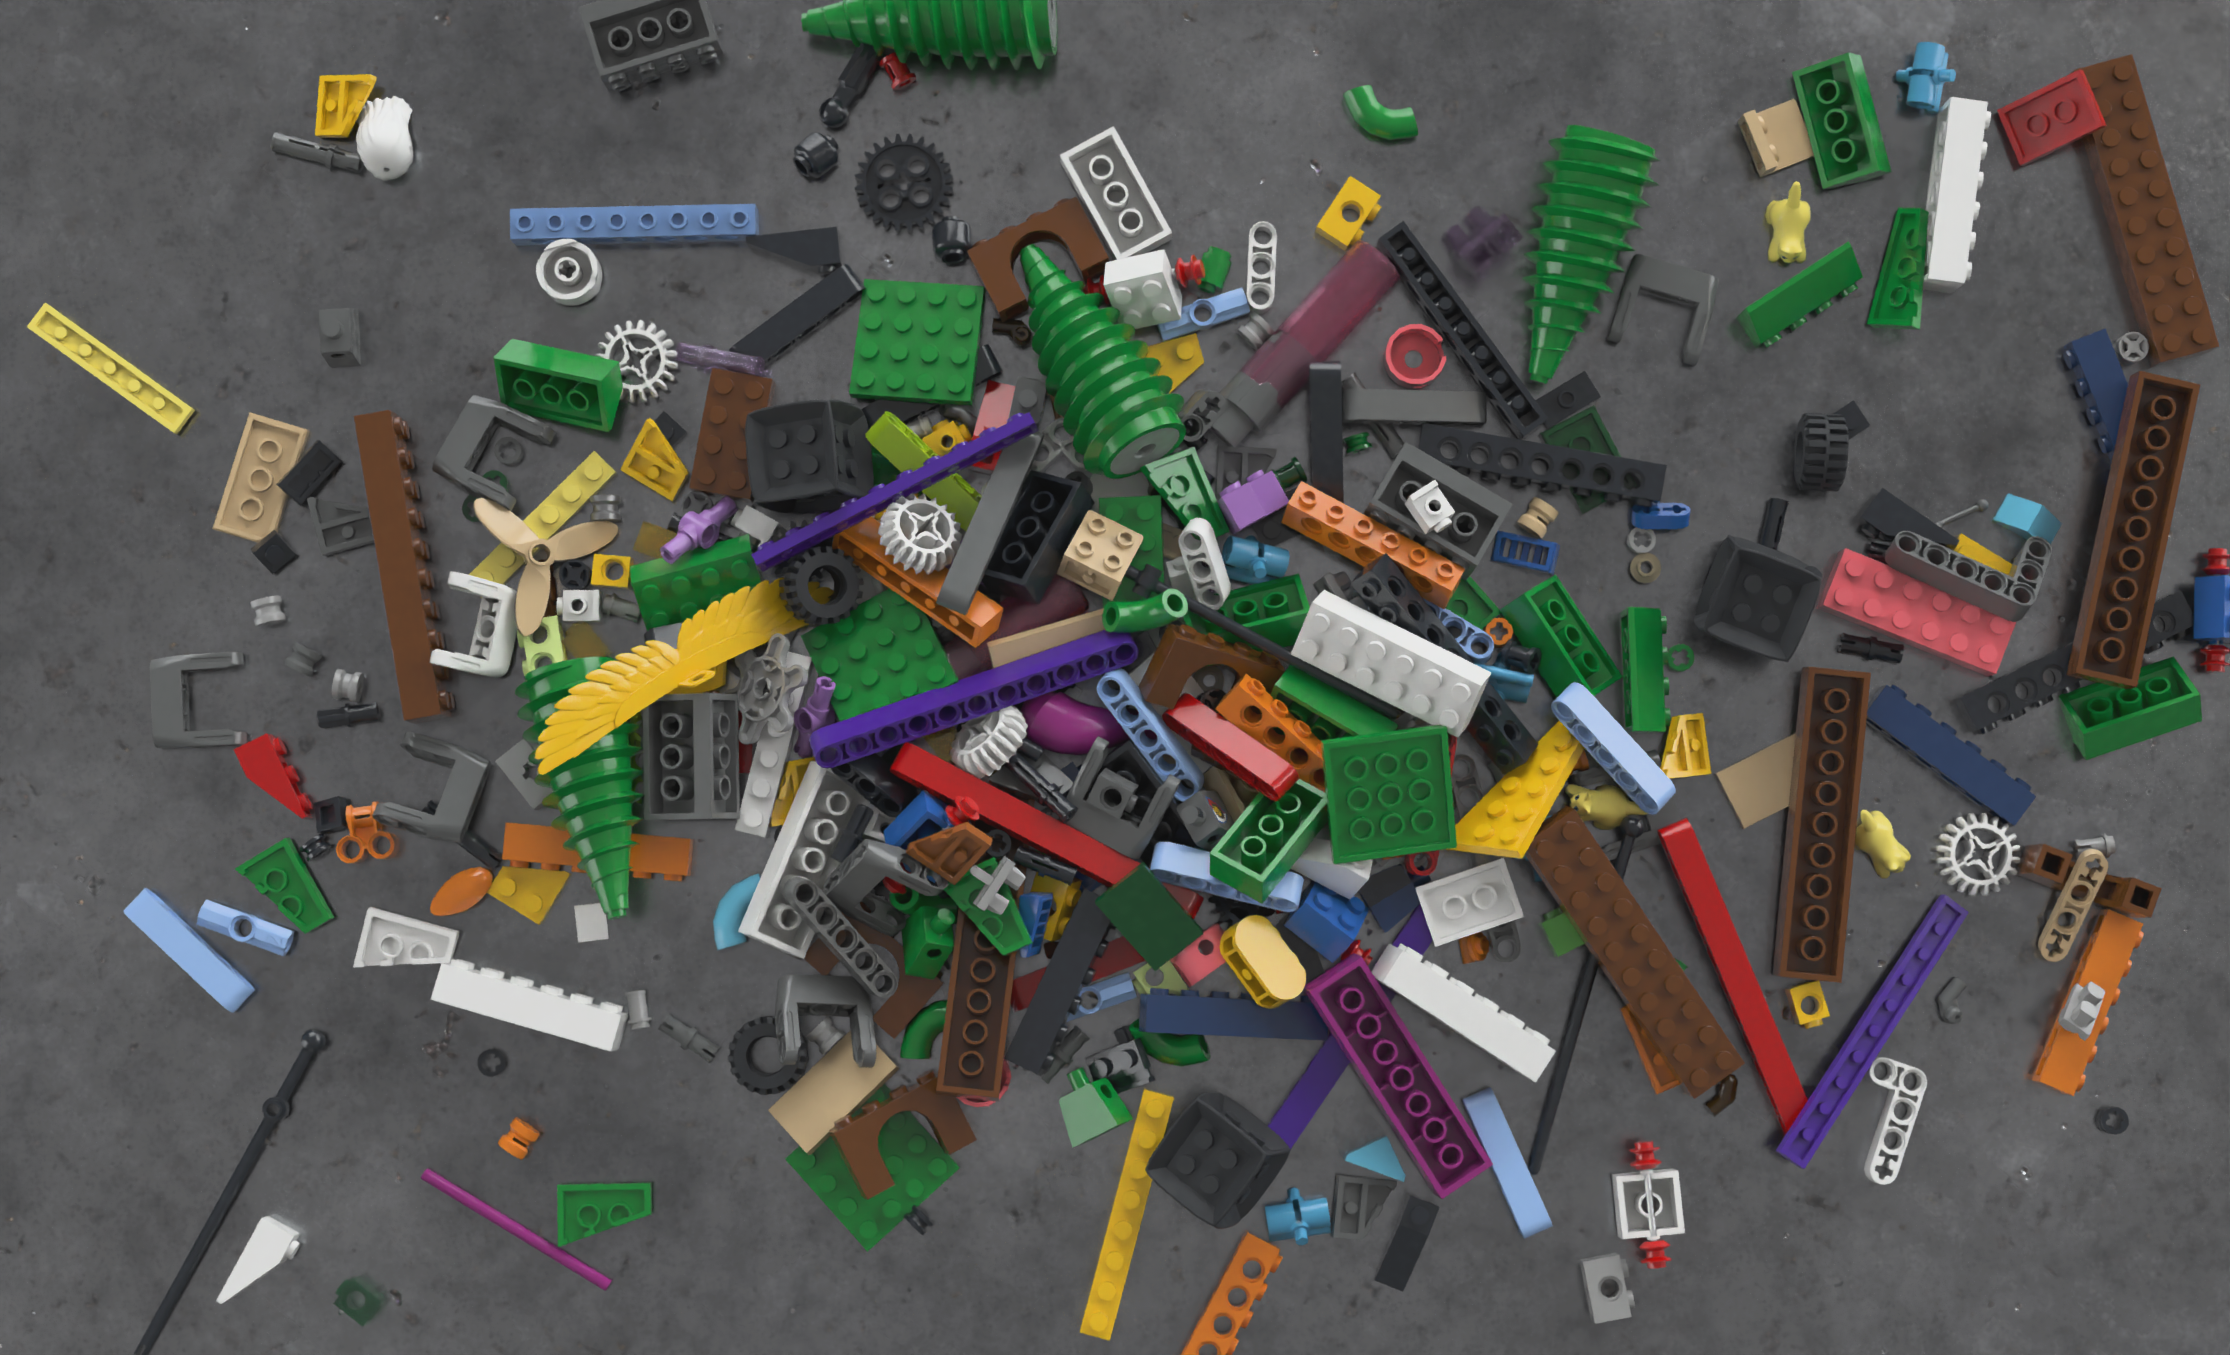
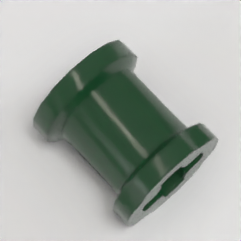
[1268,457,1308,493]

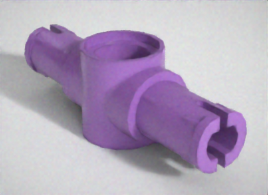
[660,496,737,564]
[793,676,836,758]

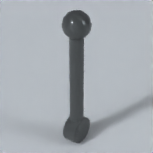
[1935,499,1989,527]

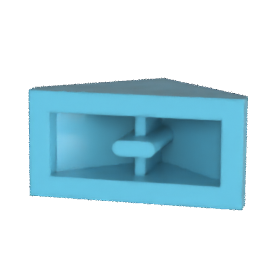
[1993,493,2062,544]
[1343,1135,1406,1182]

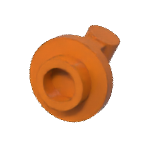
[1458,932,1490,964]

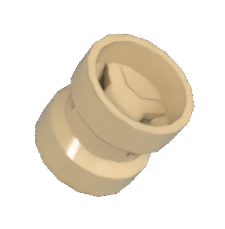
[1517,497,1559,539]

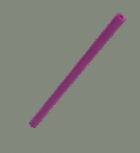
[421,1168,612,1291]

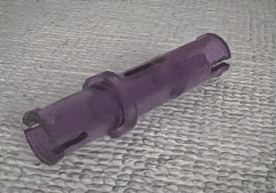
[675,342,765,376]

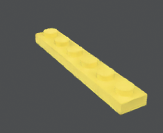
[27,303,195,434]
[469,451,617,598]

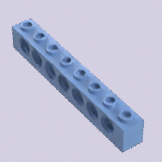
[510,204,759,246]

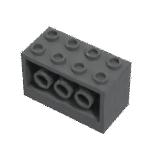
[578,0,724,91]
[1363,442,1513,580]
[640,693,740,820]

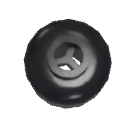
[793,132,839,178]
[932,216,973,264]

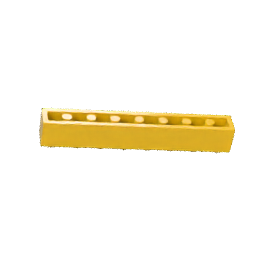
[1080,1088,1174,1341]

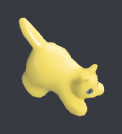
[1765,181,1811,263]
[1565,784,1648,830]
[1854,809,1911,879]

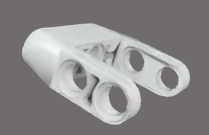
[429,571,518,678]

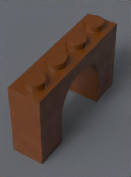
[967,197,1110,322]
[1138,623,1285,720]
[2016,844,2162,918]
[804,902,945,1039]
[829,1070,977,1200]

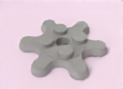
[723,633,809,745]

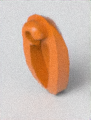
[430,867,493,916]

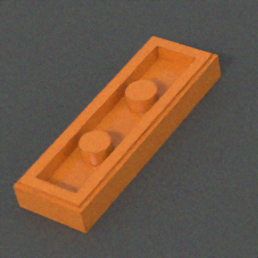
[1619,1005,1681,1094]

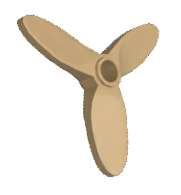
[473,498,618,637]

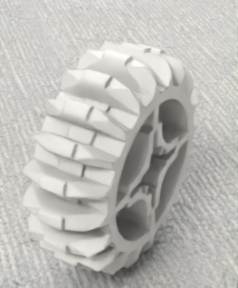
[595,320,678,403]
[878,493,963,575]
[950,705,1028,779]
[1936,813,2021,896]

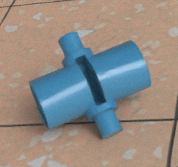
[1896,42,1956,114]
[1222,535,1290,584]
[1474,652,1534,704]
[1265,1188,1331,1245]

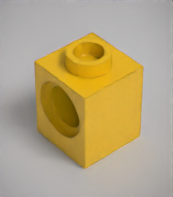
[591,554,634,590]
[1784,980,1830,1029]

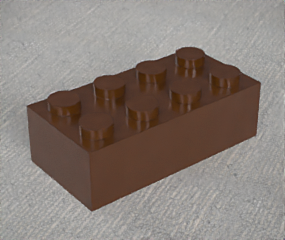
[689,368,776,503]

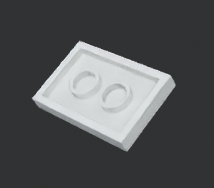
[1415,858,1524,947]

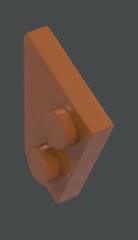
[906,822,992,885]

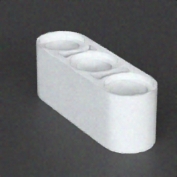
[1246,221,1277,314]
[1178,518,1231,611]

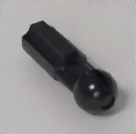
[819,43,884,127]

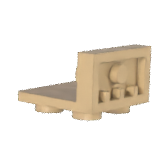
[1738,99,1814,178]
[1057,510,1144,601]

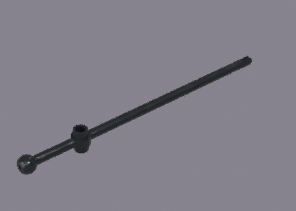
[1067,533,1400,719]
[1528,816,1644,1175]
[134,1029,326,1355]

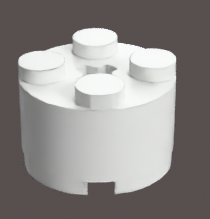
[536,239,602,306]

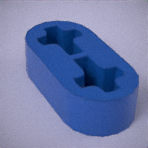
[1631,503,1690,529]

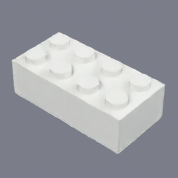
[1060,126,1172,260]

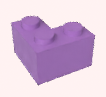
[1217,469,1289,535]

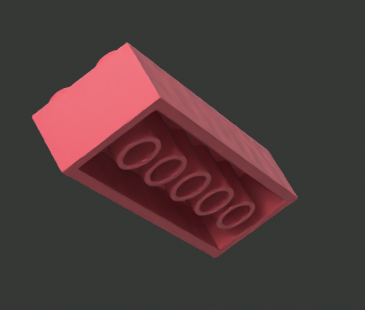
[1817,548,2016,677]

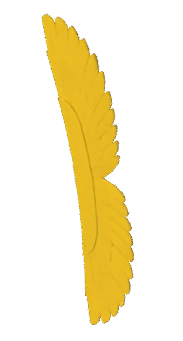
[535,577,834,775]

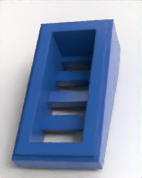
[1491,530,1560,575]
[1019,892,1053,958]

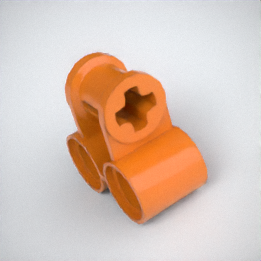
[336,801,400,864]

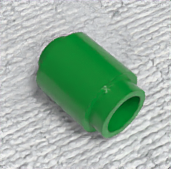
[1197,246,1232,294]

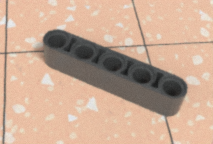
[1342,389,1487,426]
[783,877,898,998]

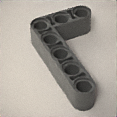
[1884,531,2052,622]

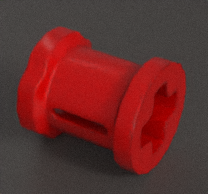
[879,52,916,91]

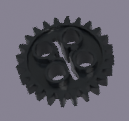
[854,134,953,233]

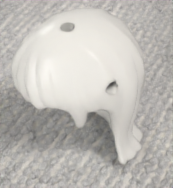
[356,96,413,181]

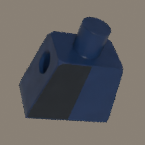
[1358,864,1432,933]

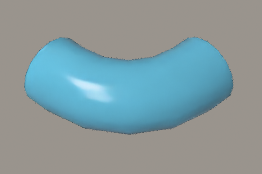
[713,873,761,950]

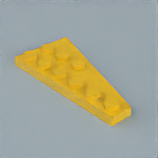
[1446,721,1585,859]

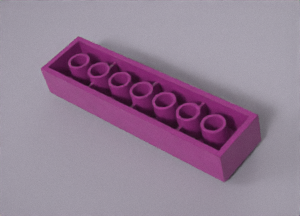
[1304,953,1493,1199]

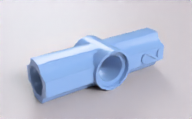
[1157,287,1250,342]
[197,899,295,956]
[1067,972,1137,1022]

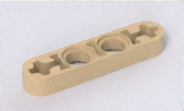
[2038,849,2109,962]

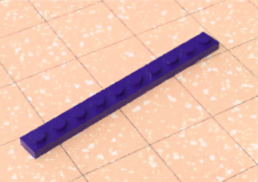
[751,412,1039,572]
[1776,895,1969,1169]

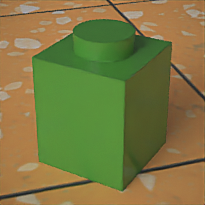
[1538,907,1585,957]

